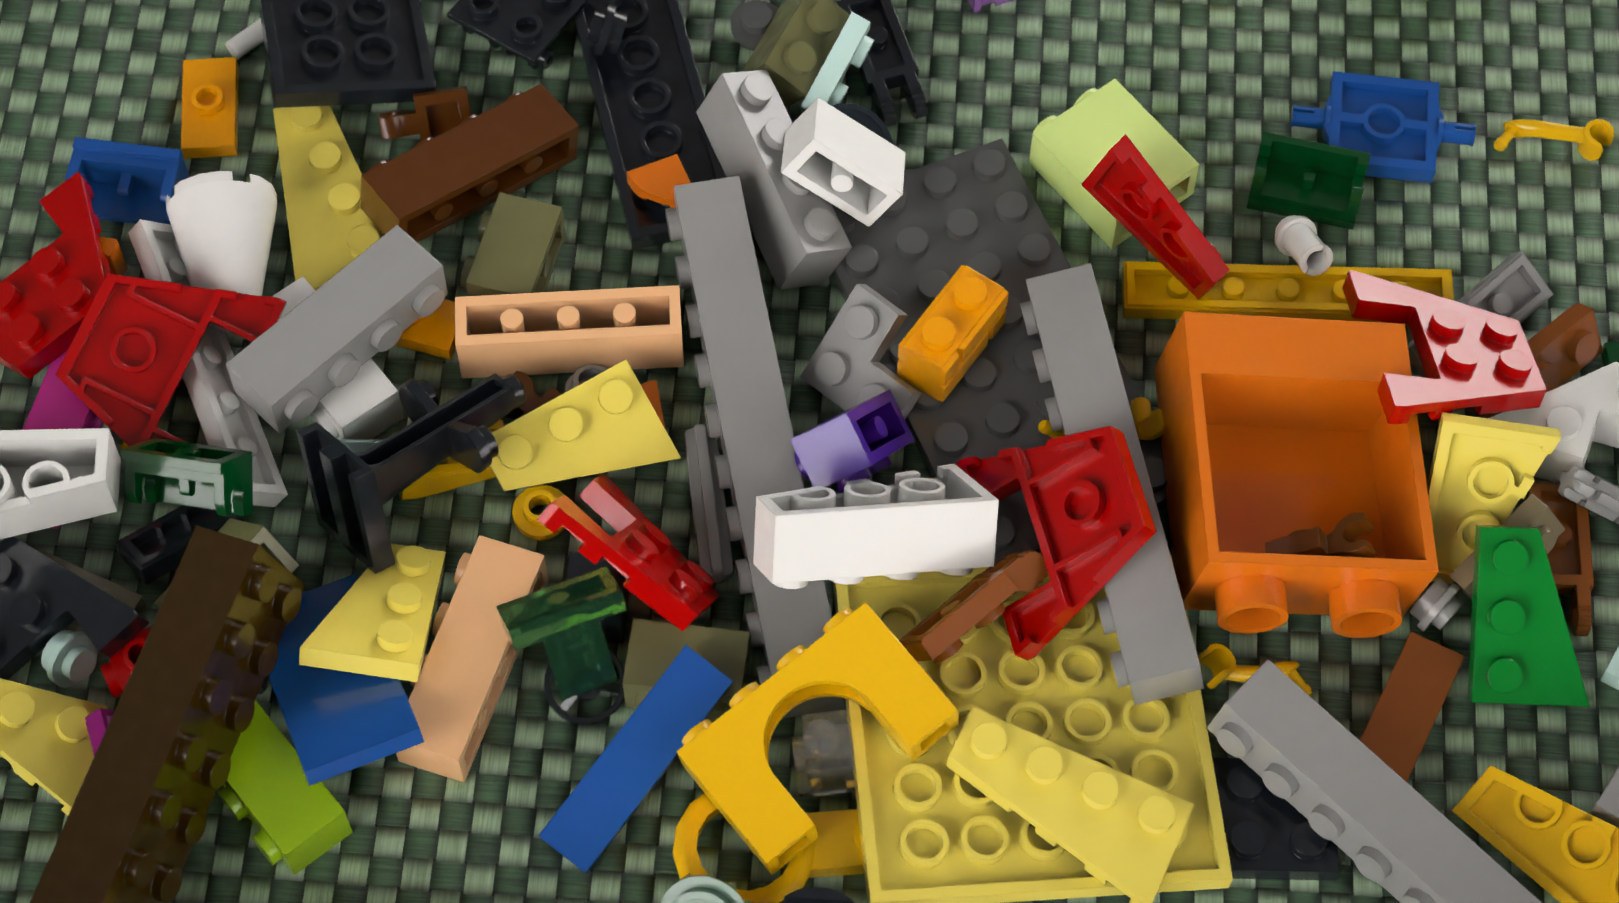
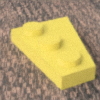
[490,359,681,492]
[299,544,446,682]

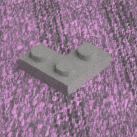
[800,284,922,419]

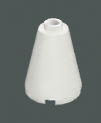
[166,171,278,332]

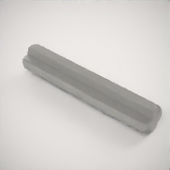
[683,424,734,583]

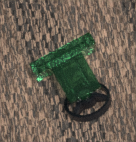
[496,566,627,725]

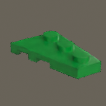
[1467,525,1590,707]

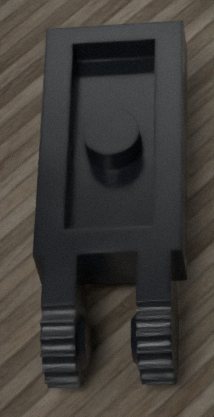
[836,0,928,127]

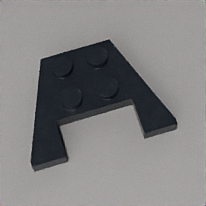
[0,536,150,680]

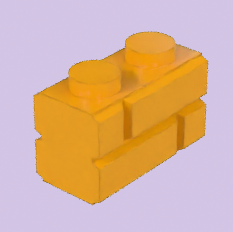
[897,265,1009,402]

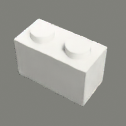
[781,98,905,227]

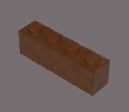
[361,83,579,242]

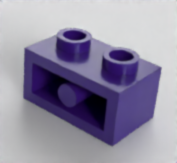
[790,389,915,492]

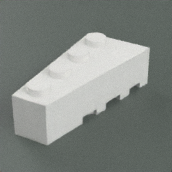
[0,428,121,539]
[753,464,999,589]

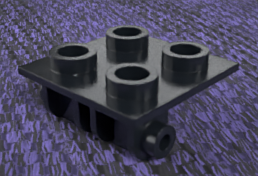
[447,0,589,69]

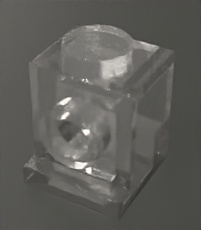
[792,709,856,798]

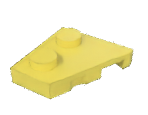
[0,678,107,815]

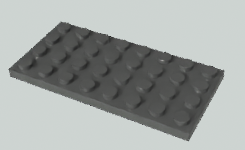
[832,139,1167,562]

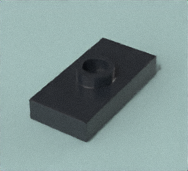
[116,505,244,585]

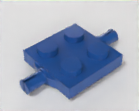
[1290,71,1476,183]

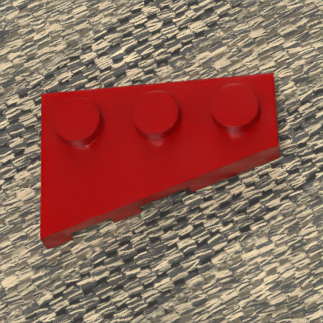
[1081,134,1230,300]

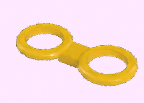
[672,793,864,903]

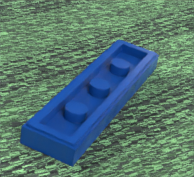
[538,645,734,873]

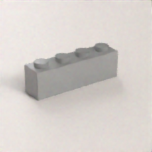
[696,69,852,290]
[226,225,448,434]

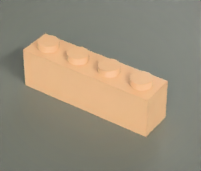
[455,285,684,379]
[396,535,549,783]

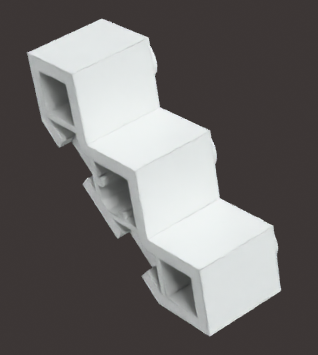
[1488,362,1619,483]

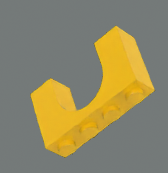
[676,602,959,875]

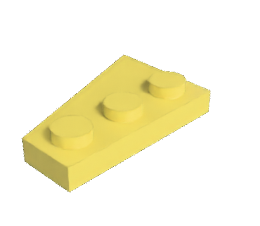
[1427,412,1561,585]

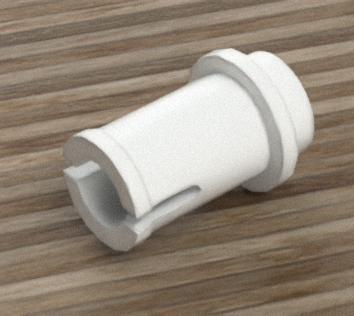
[1275,215,1333,276]

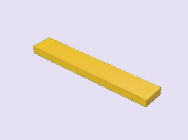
[1122,261,1454,325]

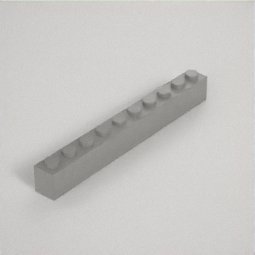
[665,175,845,719]

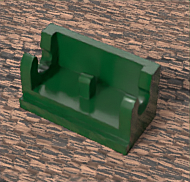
[1247,132,1371,230]
[121,438,253,517]

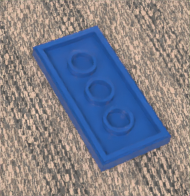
[268,573,424,786]

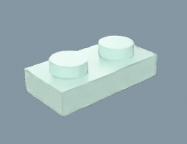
[801,12,874,113]

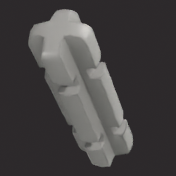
[1557,466,1619,525]

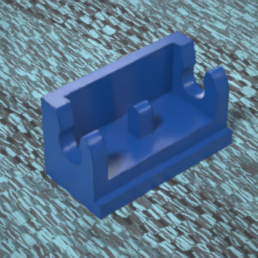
[65,137,190,225]

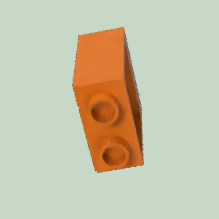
[1154,312,1439,638]

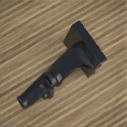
[296,373,526,574]

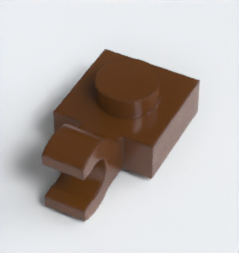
[378,86,471,141]
[1265,513,1376,558]

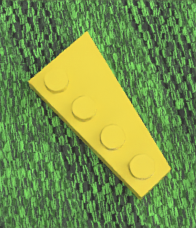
[273,106,384,291]
[946,706,1195,903]

